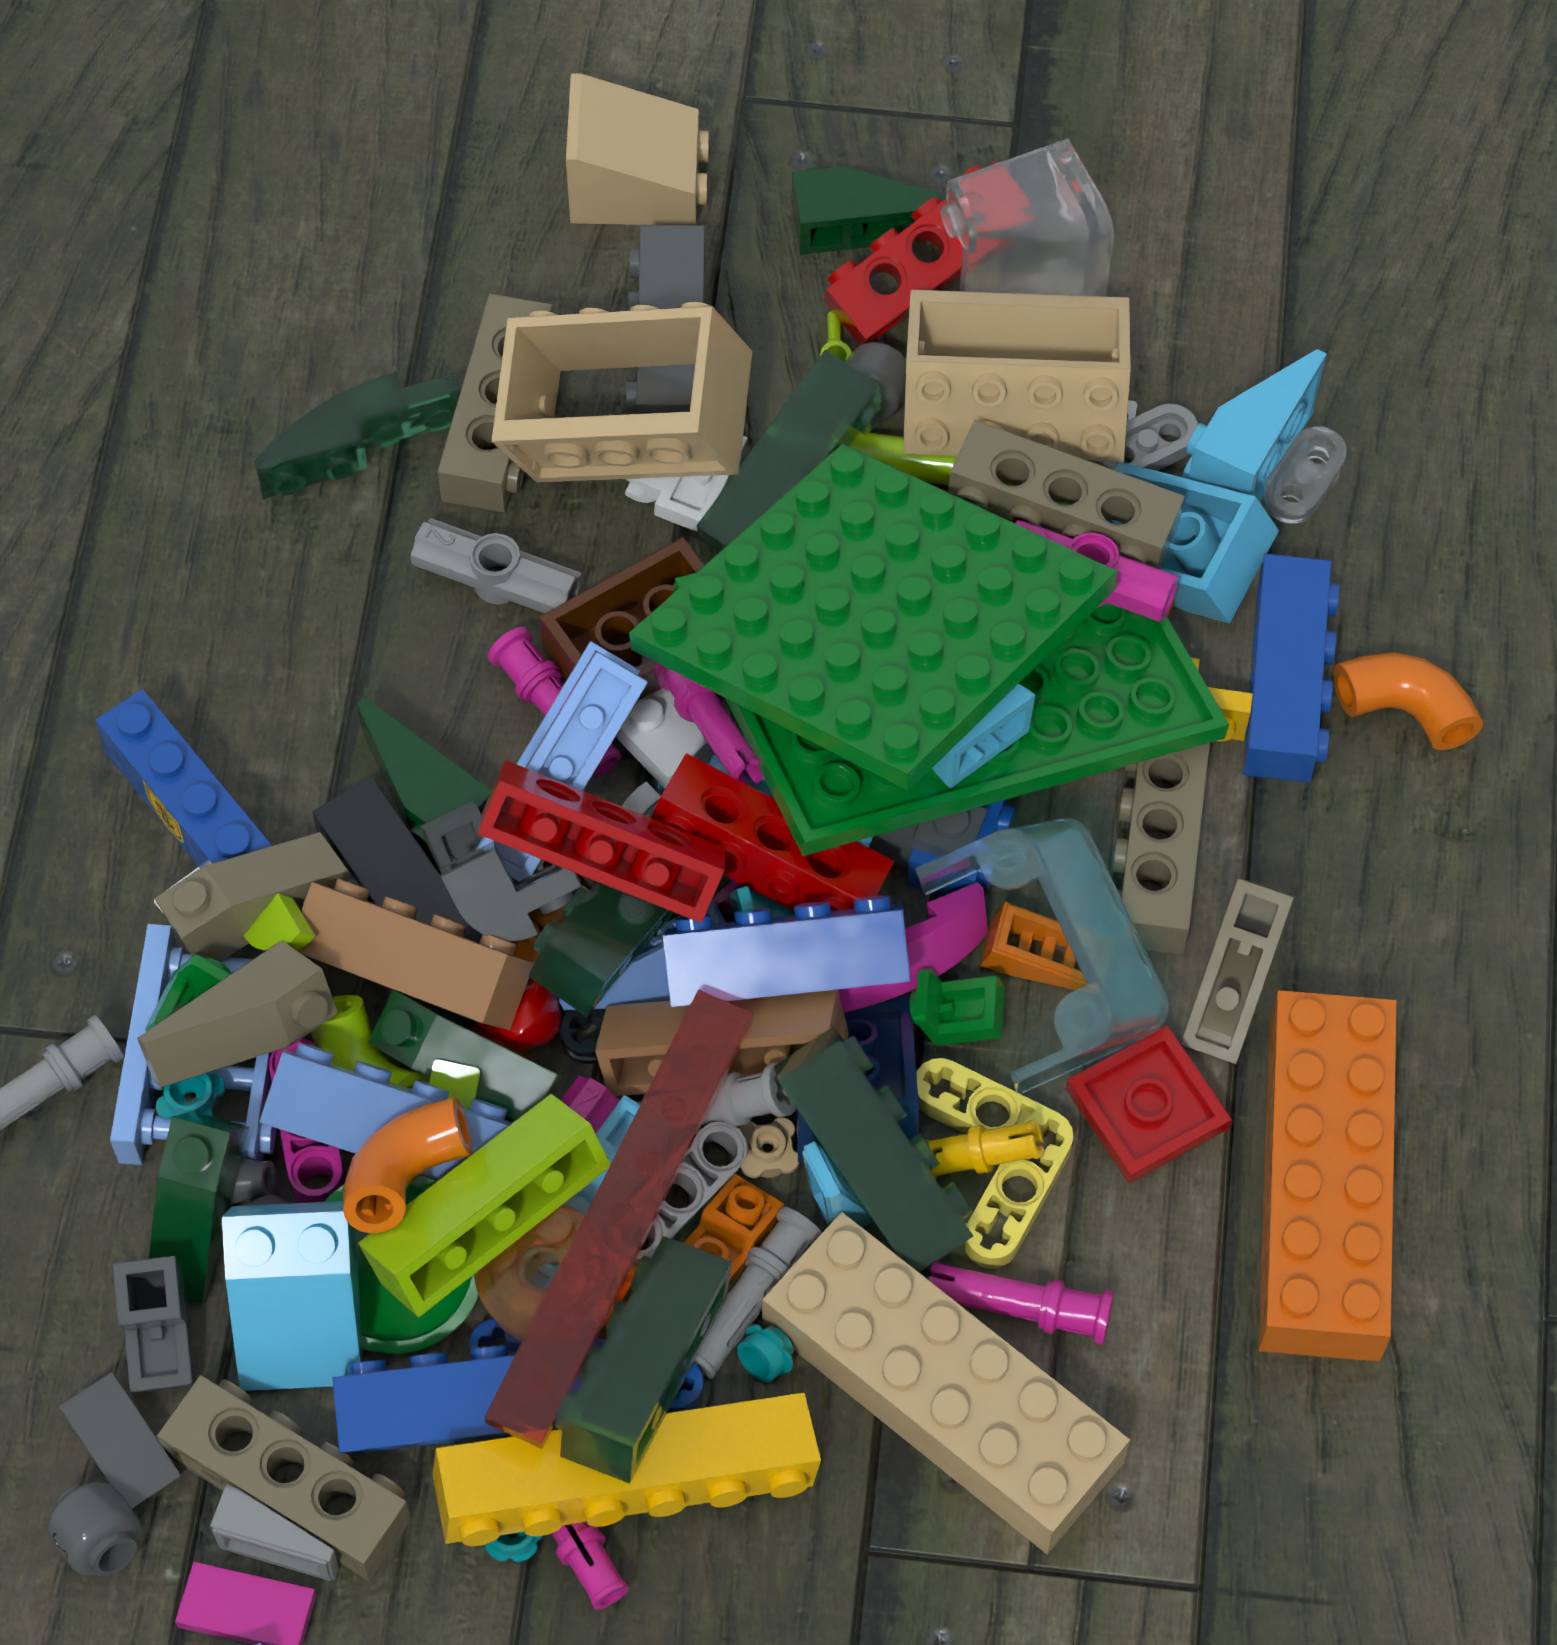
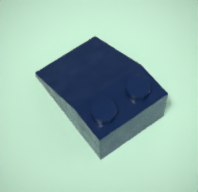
[795,995,919,1163]

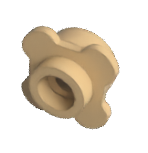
[738,1117,799,1178]

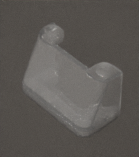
[940,139,1114,297]

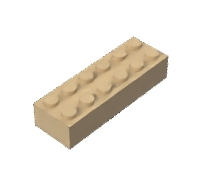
[762,1212,1130,1555]

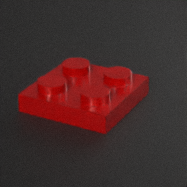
[1066,1025,1232,1184]

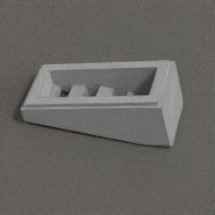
[210,1484,339,1581]

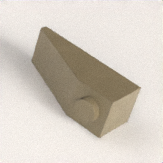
[154,832,351,962]
[1180,878,1296,1064]
[137,941,338,1087]

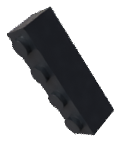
[312,777,482,942]

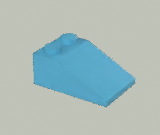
[1182,349,1327,503]
[1111,462,1279,624]
[222,1201,363,1391]

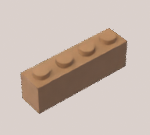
[298,878,534,1030]
[595,989,849,1096]

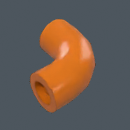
[1333,652,1483,751]
[343,1096,473,1234]

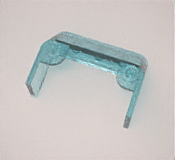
[915,818,1169,1094]

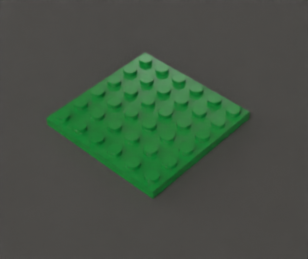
[629,444,1117,791]

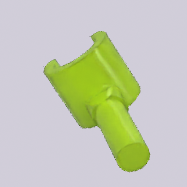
[819,311,852,375]

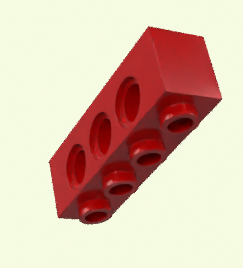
[824,161,1036,346]
[651,753,894,912]
[477,760,726,923]

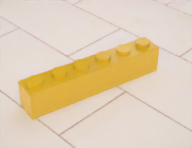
[433,1393,821,1546]

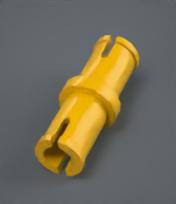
[918,1119,1044,1179]

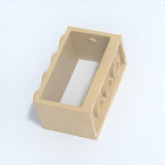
[903,290,1131,462]
[491,302,752,482]

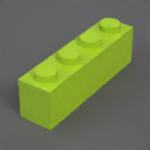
[358,1094,612,1317]

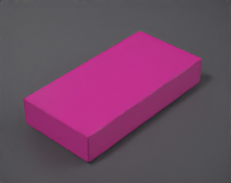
[175,1562,317,1645]

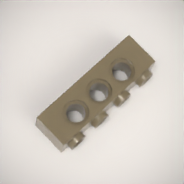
[437,293,553,513]
[948,420,1185,569]
[1106,743,1210,955]
[157,1375,411,1582]

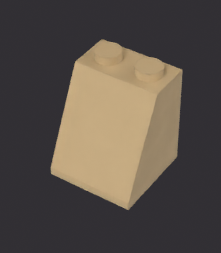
[566,73,709,226]

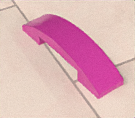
[838,882,988,1012]

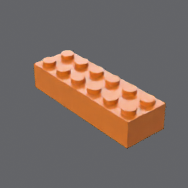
[1258,990,1397,1362]

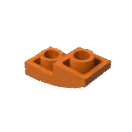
[663,1174,785,1308]

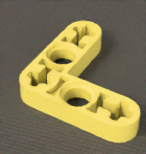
[916,1058,1074,1269]

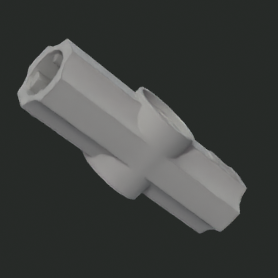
[410,518,583,613]

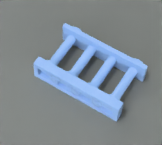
[476,641,648,881]
[110,924,276,1165]

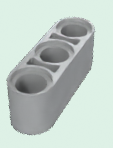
[603,1121,748,1268]

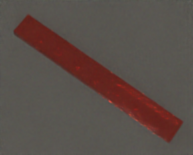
[485,989,753,1449]

